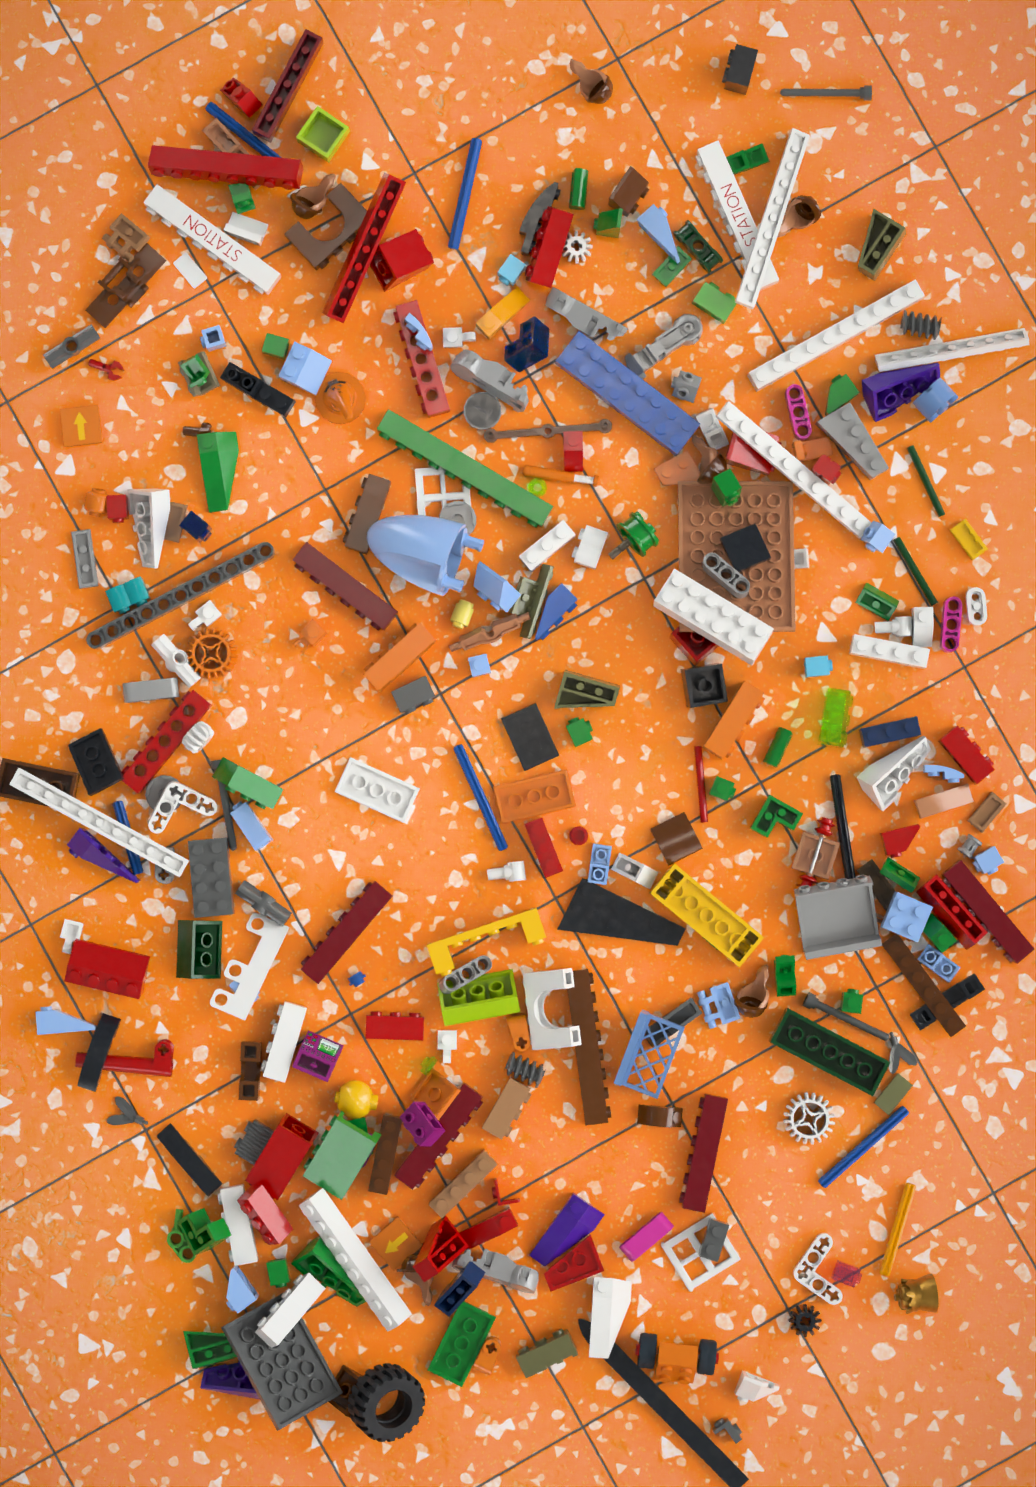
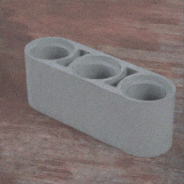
[702,553,750,599]
[122,678,180,703]
[439,955,492,994]

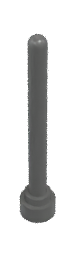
[780,85,872,101]
[211,760,237,851]
[802,992,889,1041]

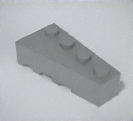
[815,402,889,480]

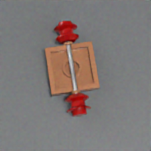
[792,817,840,887]

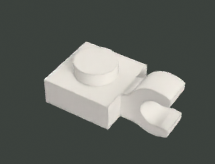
[443,327,476,348]
[188,600,222,631]
[60,919,84,954]
[437,1030,457,1063]

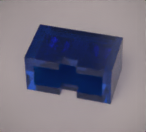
[179,510,212,543]

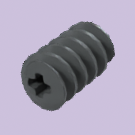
[900,310,942,340]
[504,1052,546,1088]

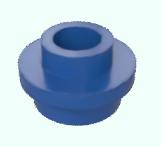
[348,971,366,988]

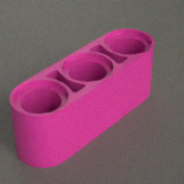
[785,384,812,441]
[940,596,962,653]
[619,1211,674,1262]

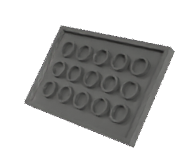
[221,1292,343,1431]

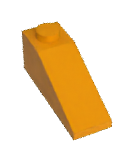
[476,287,530,340]

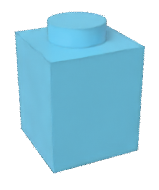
[497,254,526,286]
[804,655,833,678]

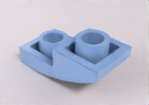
[405,313,433,351]
[923,765,964,783]
[588,843,612,885]
[917,944,961,983]

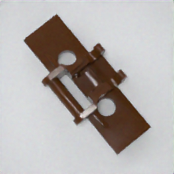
[85,243,167,328]

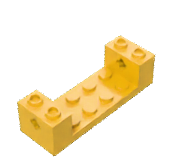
[649,863,764,967]
[427,908,546,977]

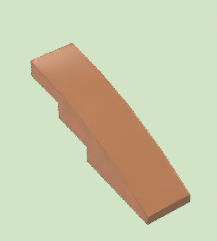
[202,118,261,191]

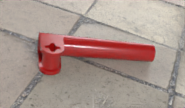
[75,1039,174,1077]

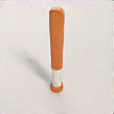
[522,465,599,487]

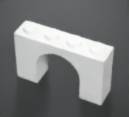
[523,968,581,1050]

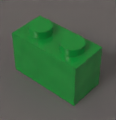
[711,469,742,507]

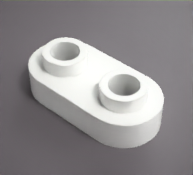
[965,587,987,626]

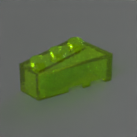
[818,687,853,749]

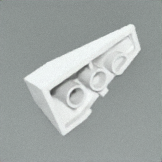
[127,488,170,568]
[857,736,931,811]
[589,1277,632,1359]

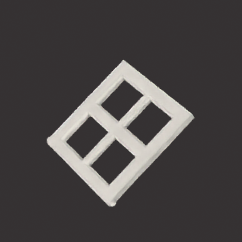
[415,467,471,516]
[661,1213,741,1292]

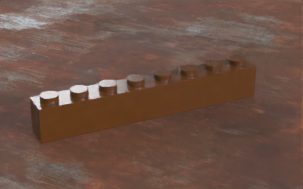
[567,969,612,1126]

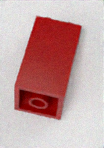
[245,1113,319,1200]

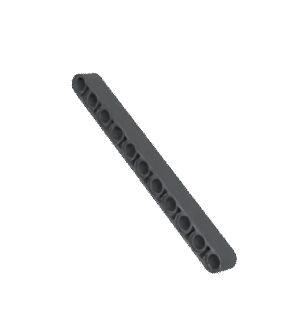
[86,542,275,650]

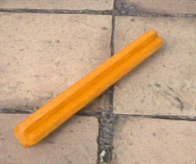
[879,1183,916,1276]

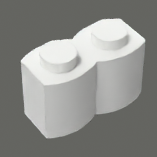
[571,525,608,570]

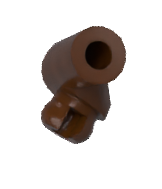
[183,422,212,437]

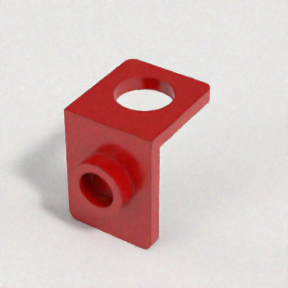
[492,1178,520,1206]

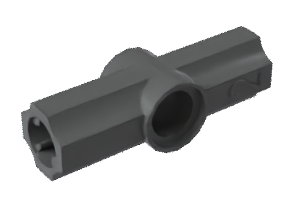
[43,324,101,369]
[235,880,292,926]

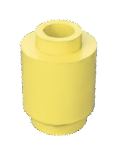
[450,599,474,629]

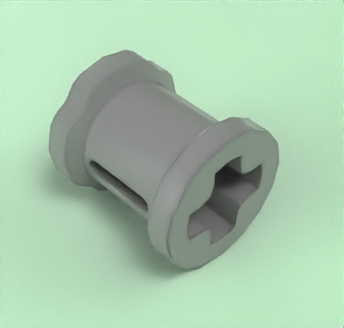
[957,834,982,859]

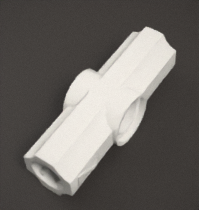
[151,634,201,688]

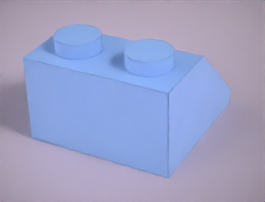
[278,341,332,395]
[473,561,521,612]
[226,1266,259,1313]

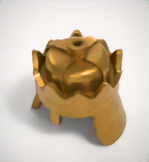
[894,1273,939,1314]

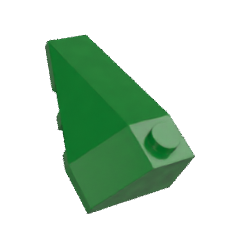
[197,432,239,513]
[291,1236,366,1307]

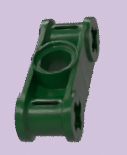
[673,220,723,274]

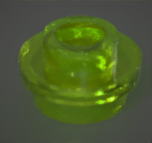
[528,478,547,497]

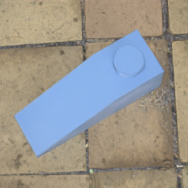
[637,204,680,264]
[35,1006,97,1035]

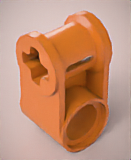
[507,1014,531,1052]
[472,1336,501,1376]

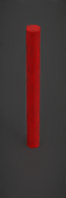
[694,746,708,823]

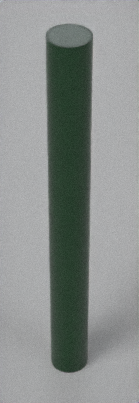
[907,445,945,517]
[893,536,938,606]

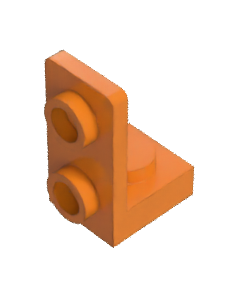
[792,437,833,462]

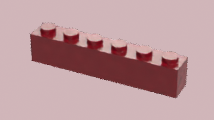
[252,29,324,143]
[293,542,398,631]
[941,860,1035,964]
[300,881,393,984]
[394,1082,483,1190]
[679,1093,728,1213]

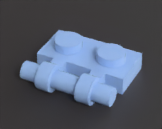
[697,982,741,1029]

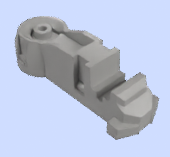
[545,287,628,341]
[625,314,703,379]
[450,349,529,413]
[452,1249,539,1294]

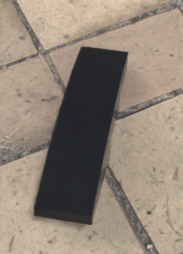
[157,1123,223,1197]

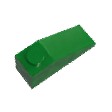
[593,208,623,238]

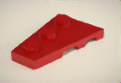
[543,1234,604,1292]

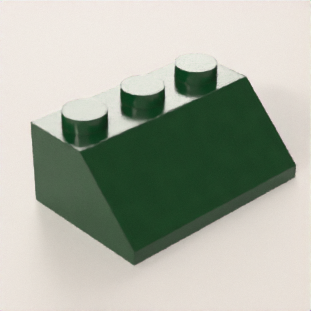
[176,920,223,979]

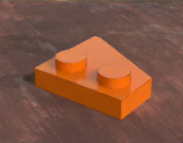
[654,450,703,486]

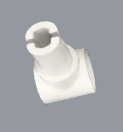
[875,616,913,637]
[487,861,526,882]

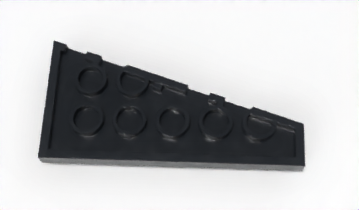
[557,878,686,946]

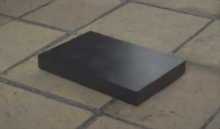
[501,703,559,771]
[68,728,124,796]

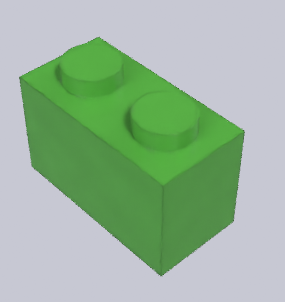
[692,282,737,324]

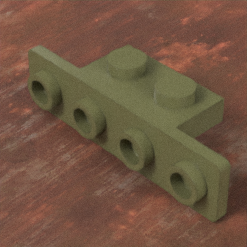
[509,564,554,639]

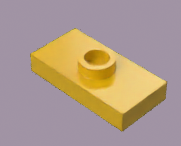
[950,518,988,561]

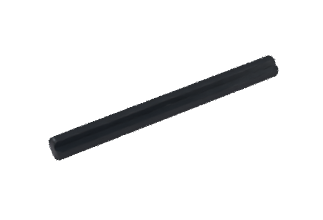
[830,774,856,879]

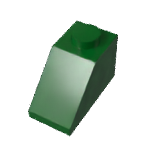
[825,374,860,416]
[923,913,957,953]

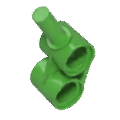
[167,1209,197,1263]

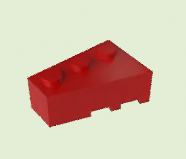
[413,1215,469,1282]

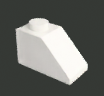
[911,607,934,647]
[611,853,659,889]

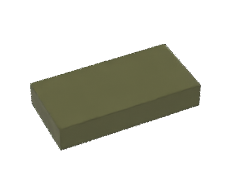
[873,1073,913,1115]

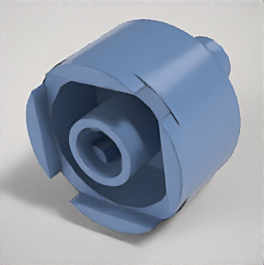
[913,377,959,423]

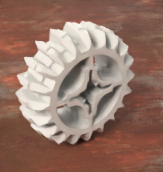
[783,1092,835,1145]

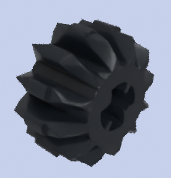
[788,1304,822,1337]

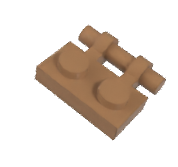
[102,213,151,262]

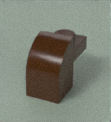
[637,1104,683,1128]

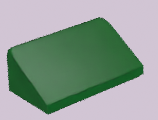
[855,583,899,621]

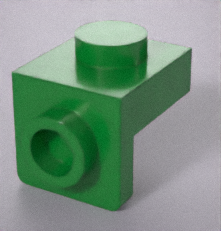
[180,354,210,388]

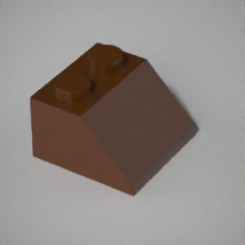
[608,166,650,217]
[328,1365,363,1418]

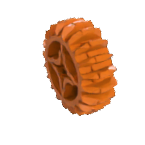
[186,628,238,680]

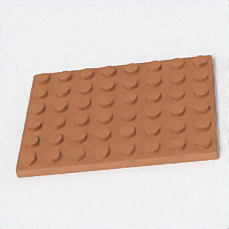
[678,481,796,632]

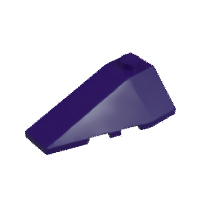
[862,363,940,422]
[67,828,141,883]
[529,1192,605,1266]
[200,1361,259,1399]

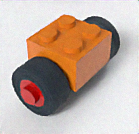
[635,1333,719,1385]

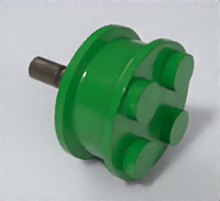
[608,511,659,560]

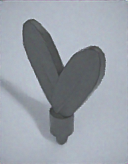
[889,1032,917,1074]
[107,1096,148,1125]

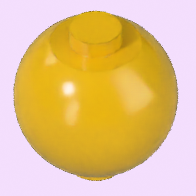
[334,1080,378,1119]

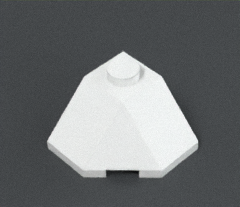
[734,1370,780,1403]

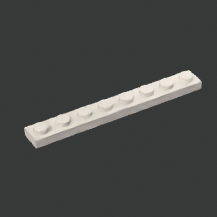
[875,328,1030,372]

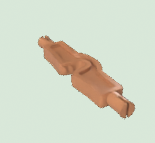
[449,612,531,652]

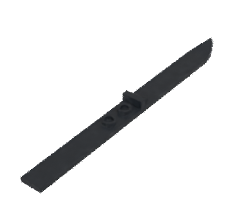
[578,1319,749,1487]

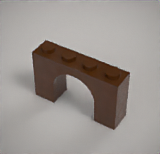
[285,183,367,271]

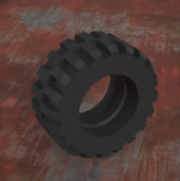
[348,1363,425,1442]

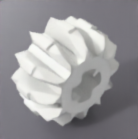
[562,231,593,264]
[182,721,214,753]

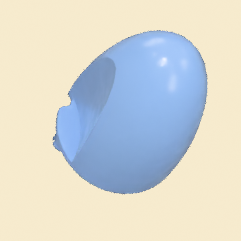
[367,515,484,596]

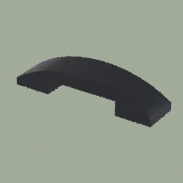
[910,973,985,1031]
[77,1013,121,1092]

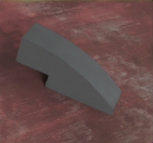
[645,998,702,1047]

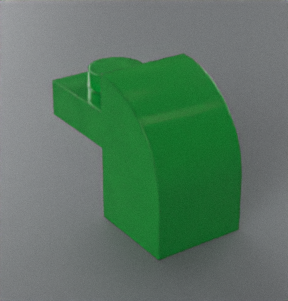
[228,183,256,214]
[774,955,796,997]

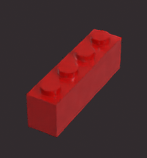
[525,206,574,288]
[916,874,988,950]

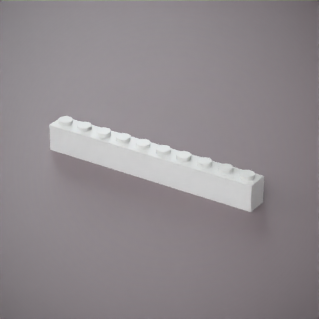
[747,279,925,392]

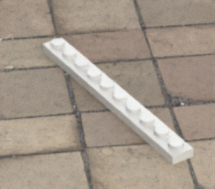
[735,128,810,309]
[715,401,872,538]
[9,768,189,877]

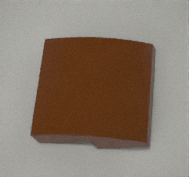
[650,812,703,866]

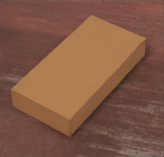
[164,501,188,543]
[967,792,1007,833]

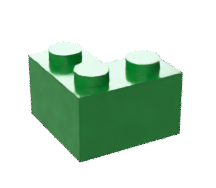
[749,795,803,838]
[177,1208,232,1256]

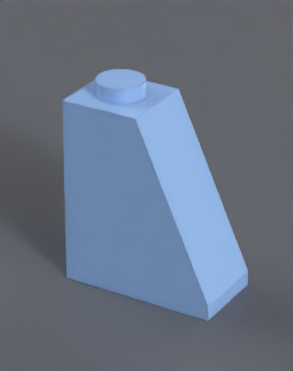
[230,801,273,851]

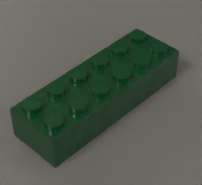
[769,1007,891,1096]

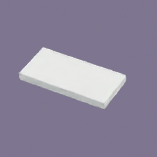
[335,757,420,823]

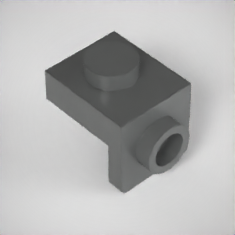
[712,1418,743,1444]

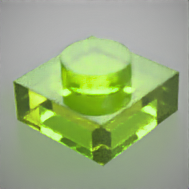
[420,1055,438,1075]

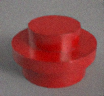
[569,826,588,845]

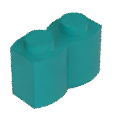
[105,576,151,615]

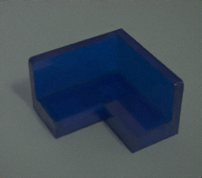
[504,316,550,372]

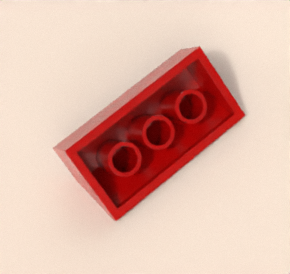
[64,938,150,999]

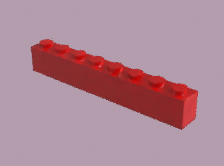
[148,145,304,190]
[322,172,406,323]

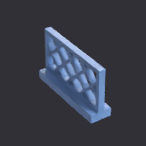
[614,1009,685,1099]

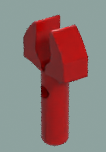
[88,359,125,381]

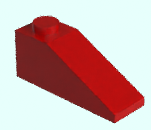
[459,1207,518,1250]

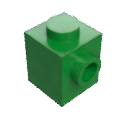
[566,717,593,748]
[709,776,736,801]
[840,989,863,1014]
[266,1257,291,1288]

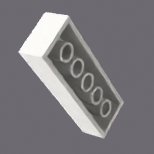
[653,569,774,666]

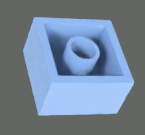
[880,892,933,942]

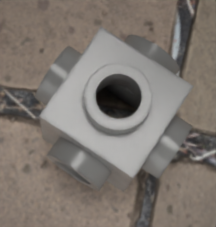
[671,370,702,403]

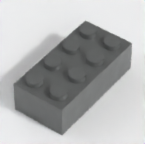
[188,837,235,918]

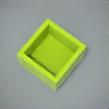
[296,106,350,163]

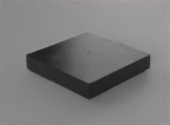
[720,523,771,572]

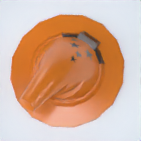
[314,372,366,425]

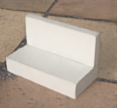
[224,212,269,246]

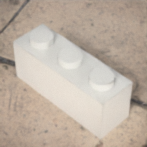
[519,520,576,572]

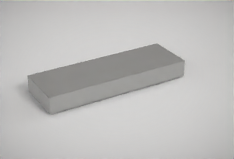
[71,529,99,589]

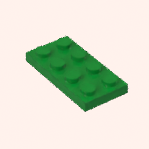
[427,1301,496,1387]

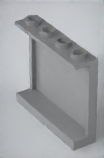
[794,875,882,960]

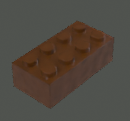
[0,758,80,807]

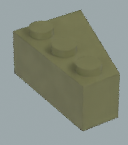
[858,208,906,281]
[554,670,620,709]
[516,1328,578,1378]

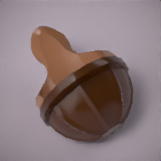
[569,59,613,104]
[290,174,336,219]
[777,195,822,237]
[692,434,727,483]
[734,965,769,1018]
[397,1254,434,1306]

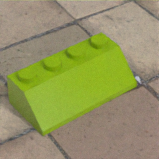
[437,969,520,1026]

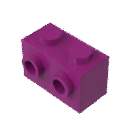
[400,1101,445,1147]

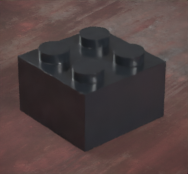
[722,44,758,95]
[680,663,728,708]

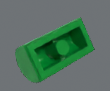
[569,168,589,210]
[763,727,793,768]

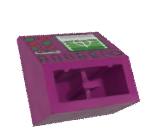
[292,1030,344,1082]

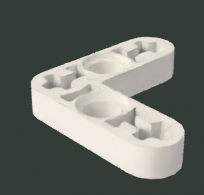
[148,781,217,834]
[793,1233,843,1305]

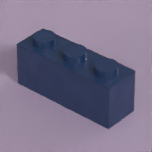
[859,716,921,748]
[434,1261,486,1317]

